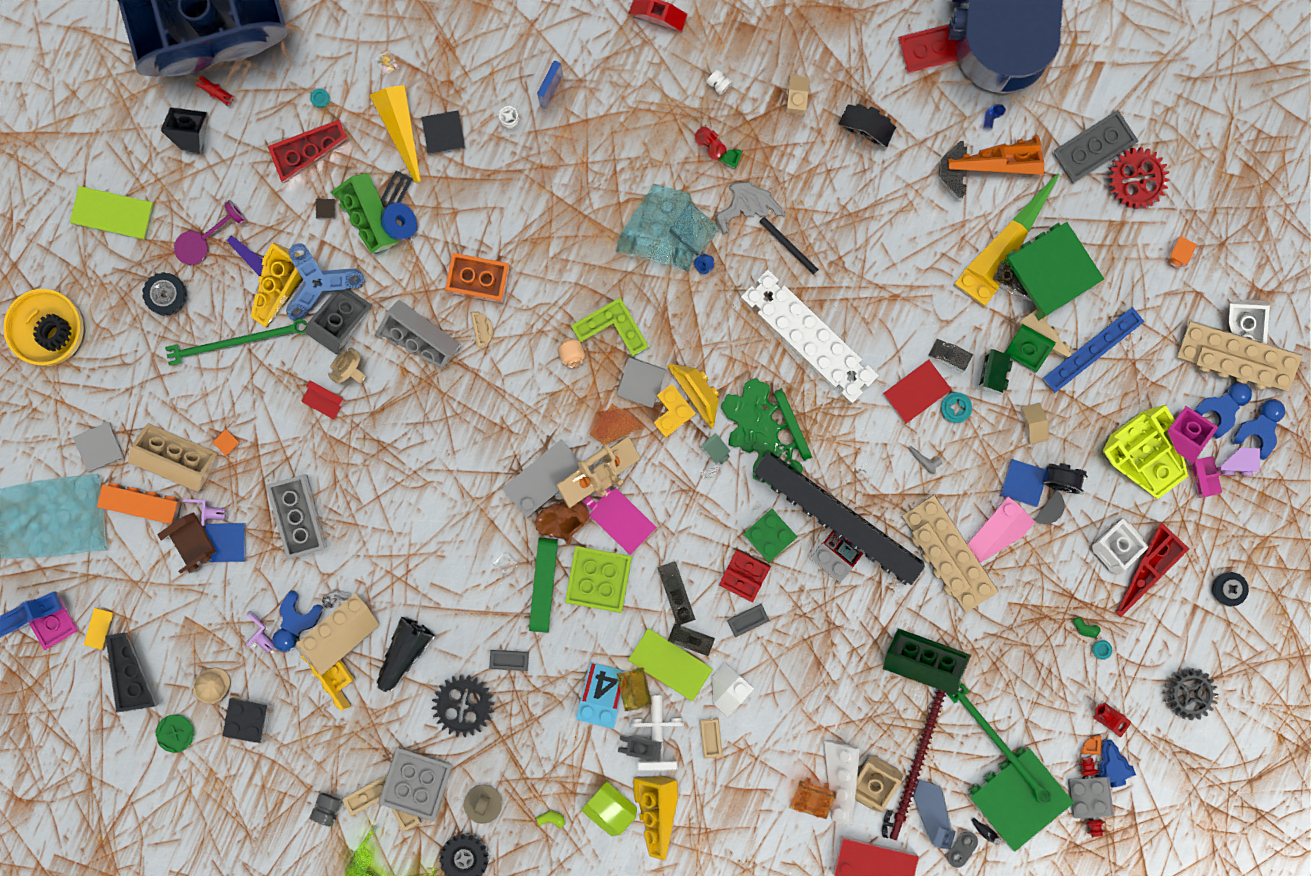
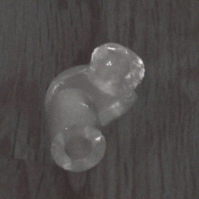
[322,590,350,609]

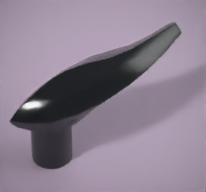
[972,818,1002,846]

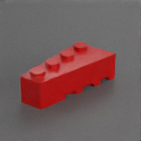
[268,119,348,183]

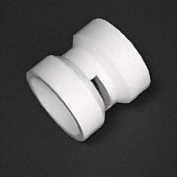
[706,68,733,95]
[499,106,519,128]

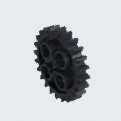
[432,674,495,738]

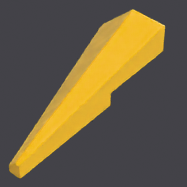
[370,85,421,183]

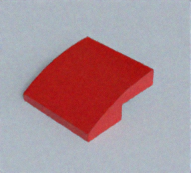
[719,549,771,603]

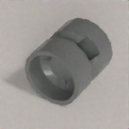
[309,792,343,827]

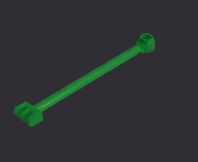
[165,319,308,366]
[946,683,1052,805]

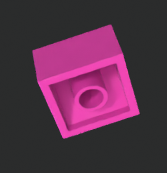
[1168,406,1218,463]

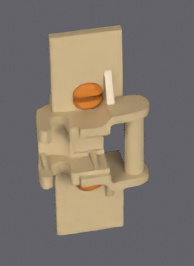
[556,436,641,508]

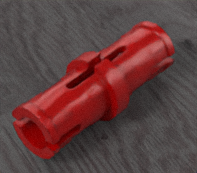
[196,76,235,106]

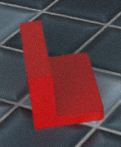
[301,380,346,419]

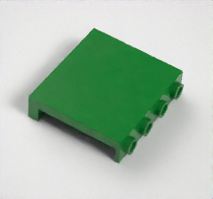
[1002,222,1104,321]
[968,747,1074,852]

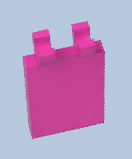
[583,487,657,555]

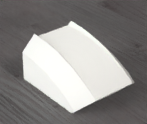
[1092,518,1149,575]

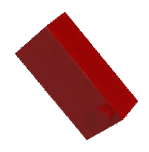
[833,836,919,876]

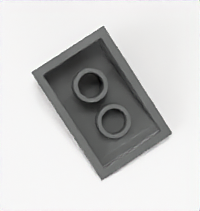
[305,288,372,354]

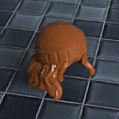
[535,501,589,544]

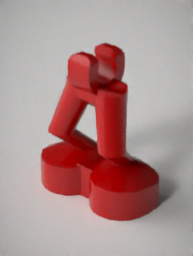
[694,126,727,161]

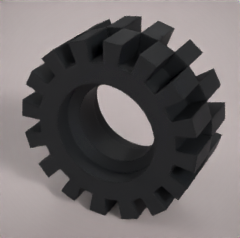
[33,314,72,351]

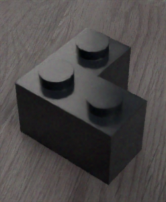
[838,104,896,147]

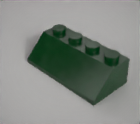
[883,628,971,696]

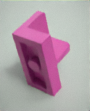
[1191,456,1222,498]

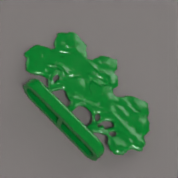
[721,378,813,485]

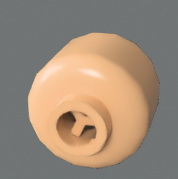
[558,338,585,368]

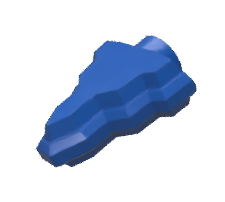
[1097,739,1136,788]

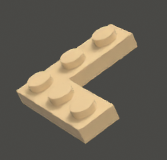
[342,775,421,832]

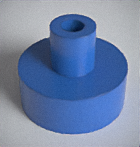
[694,254,714,274]

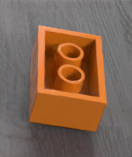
[445,252,510,304]

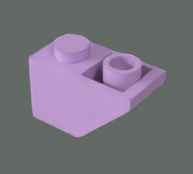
[1217,448,1260,476]

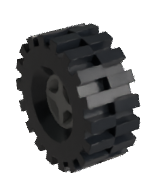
[439,833,489,876]

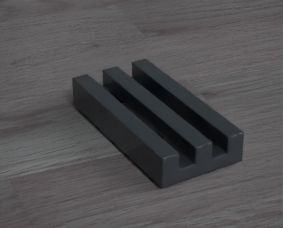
[381,170,413,207]

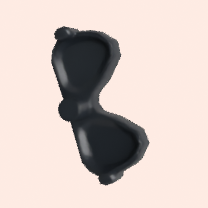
[882,810,894,838]

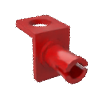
[1094,703,1131,738]

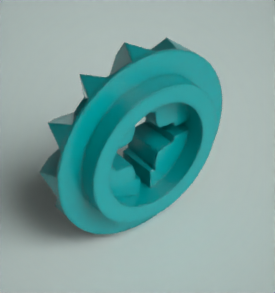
[941,392,972,423]

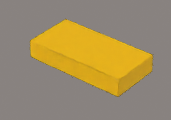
[84,608,114,650]

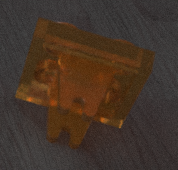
[789,777,837,819]

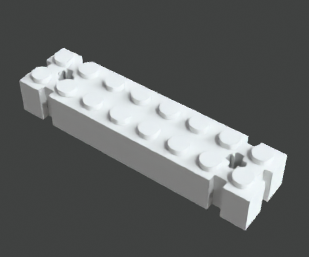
[740,270,879,405]

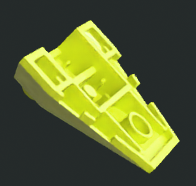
[1103,405,1188,499]

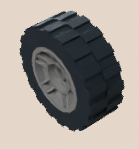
[142,272,187,316]

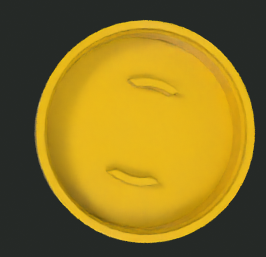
[3,289,84,367]

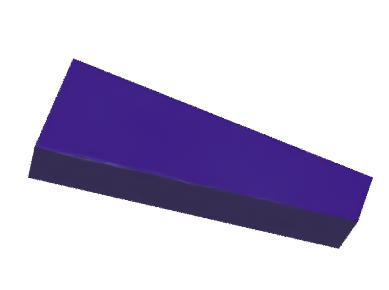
[227,235,263,276]

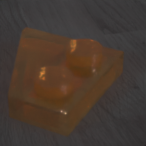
[589,403,642,445]

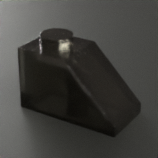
[928,339,973,373]
[668,623,715,656]

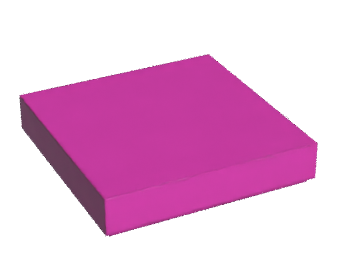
[29,597,79,650]

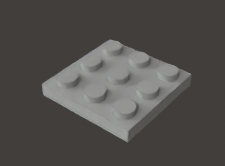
[378,748,452,822]

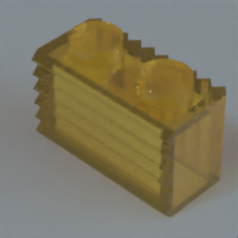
[616,667,652,711]

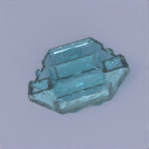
[616,184,694,272]

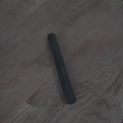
[759,217,819,275]

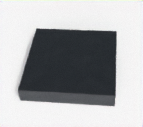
[421,110,466,155]

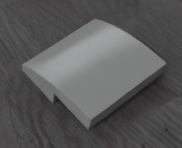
[617,357,666,408]

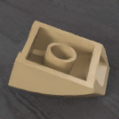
[855,756,903,812]

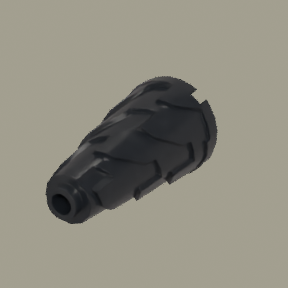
[376,617,435,692]

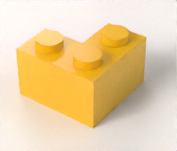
[654,384,696,439]

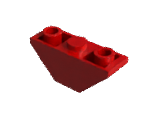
[628,0,688,33]

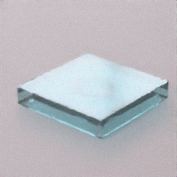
[669,203,719,256]

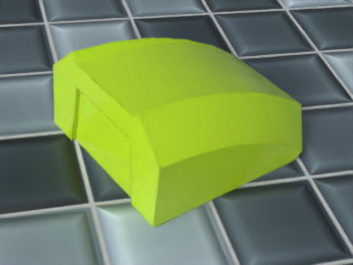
[581,780,637,836]

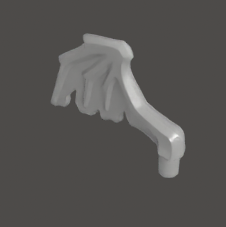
[716,182,786,234]

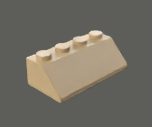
[128,423,217,492]
[295,593,379,676]

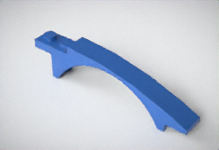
[0,591,63,637]

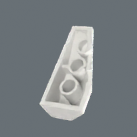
[1229,300,1270,344]

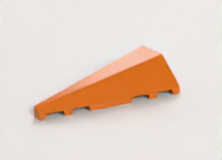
[948,135,1045,175]

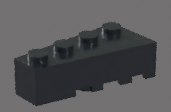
[105,632,157,713]

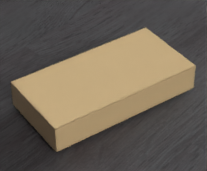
[700,718,723,759]

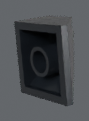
[161,107,208,152]

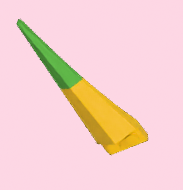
[954,173,1059,307]

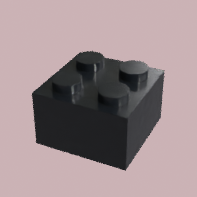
[222,697,271,743]

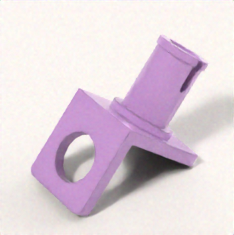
[183,499,225,526]
[245,611,274,653]

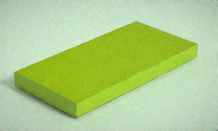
[70,186,154,240]
[628,628,713,702]

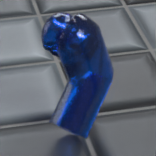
[983,104,1006,129]

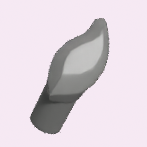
[909,446,943,474]

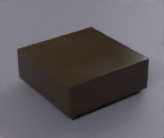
[316,199,336,219]

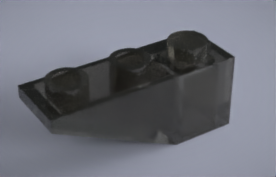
[657,561,695,626]

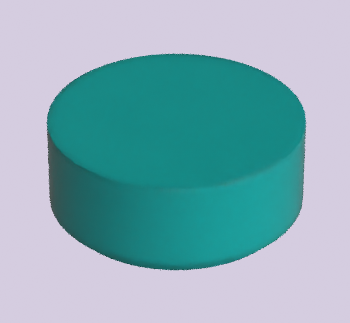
[310,88,330,109]
[1092,640,1112,660]

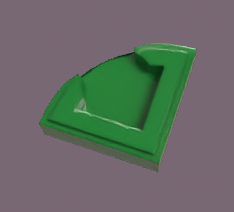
[718,149,743,168]

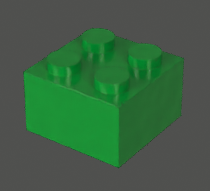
[742,509,798,563]

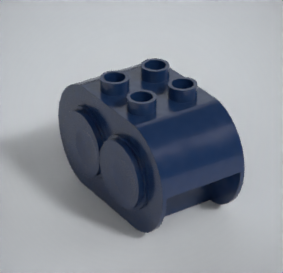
[117,0,288,77]
[948,0,1063,93]

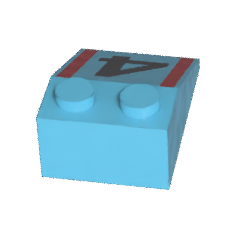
[576,662,628,729]

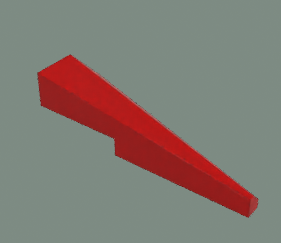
[1116,523,1190,617]

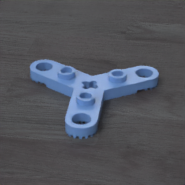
[286,243,364,321]

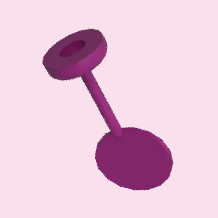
[174,200,246,265]

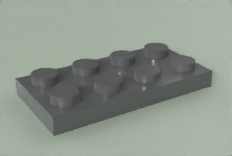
[1053,110,1139,183]

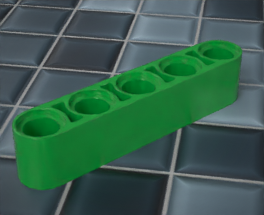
[529,537,558,633]

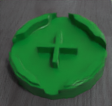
[155,714,195,753]

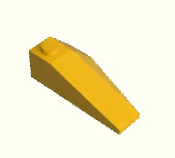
[250,242,303,327]
[633,776,678,861]

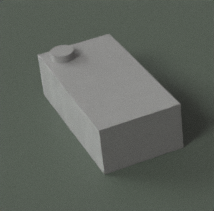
[502,439,580,519]
[266,474,327,559]

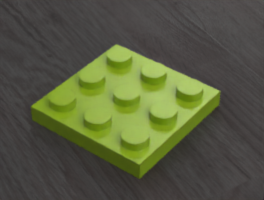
[565,546,632,613]

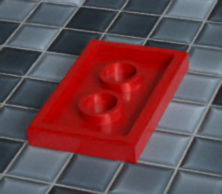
[898,24,958,74]
[883,359,952,424]

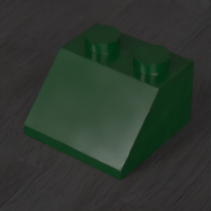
[978,349,1013,394]

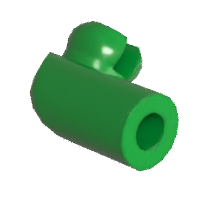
[1072,616,1101,638]

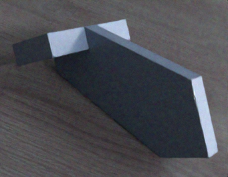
[914,780,956,849]

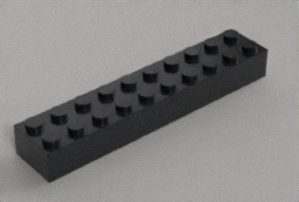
[753,450,925,586]

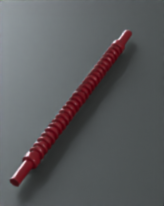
[890,689,946,841]

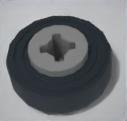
[1213,572,1249,607]

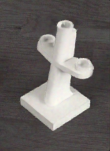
[630,695,684,771]

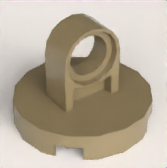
[463,784,503,824]

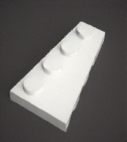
[824,740,860,825]

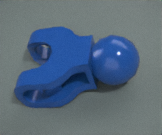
[1193,382,1252,439]
[1232,399,1285,460]
[272,590,323,652]

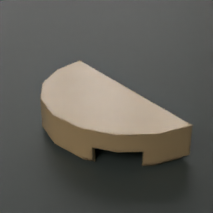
[470,312,493,349]

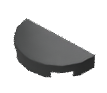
[1034,490,1065,524]

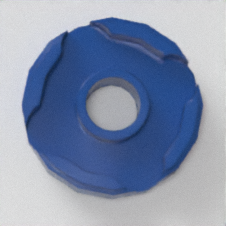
[381,203,417,240]

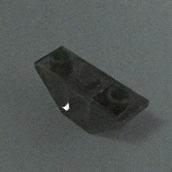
[938,141,967,201]
[992,262,1033,302]

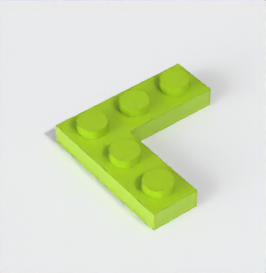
[571,297,649,357]

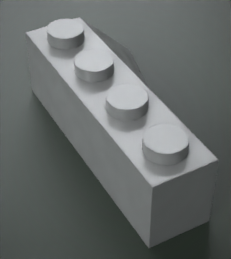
[375,300,461,368]

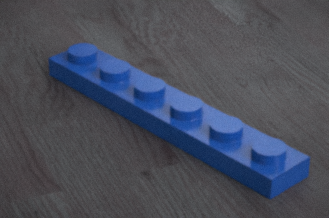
[1042,307,1145,393]

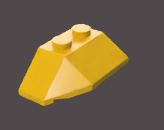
[667,364,719,430]

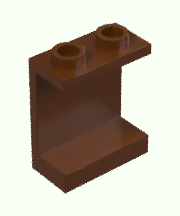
[157,512,217,574]

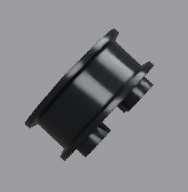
[1042,463,1088,494]

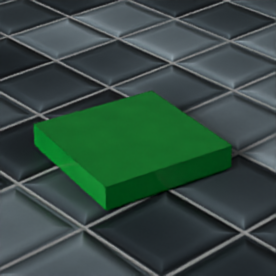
[1004,324,1056,372]

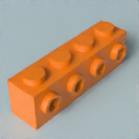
[97,482,181,524]

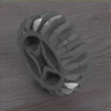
[1165,668,1219,721]

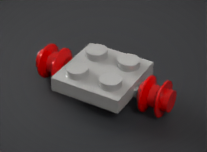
[1070,758,1114,837]

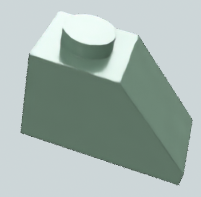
[701,433,730,464]

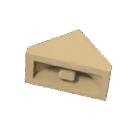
[1021,403,1049,444]

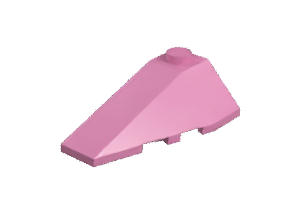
[967,497,1035,563]

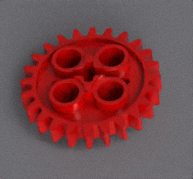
[1107,147,1170,209]

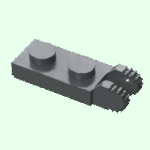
[618,736,662,761]

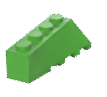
[331,173,399,253]

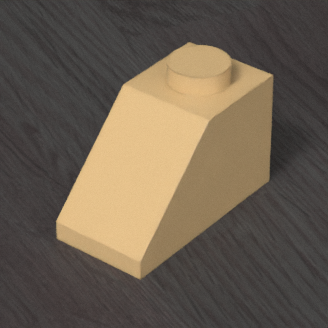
[786,75,809,115]

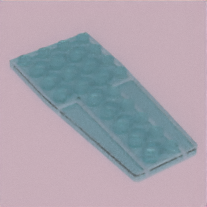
[0,474,107,559]

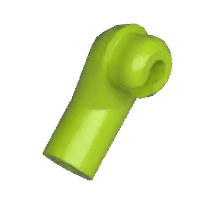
[536,811,565,828]

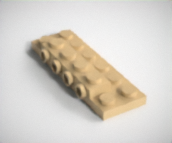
[1177,320,1302,391]
[902,495,999,612]

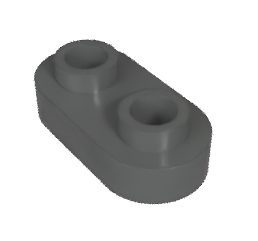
[947,831,978,868]

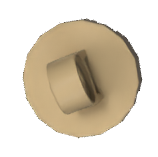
[328,347,367,384]

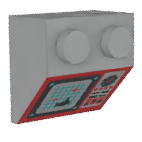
[809,530,863,583]

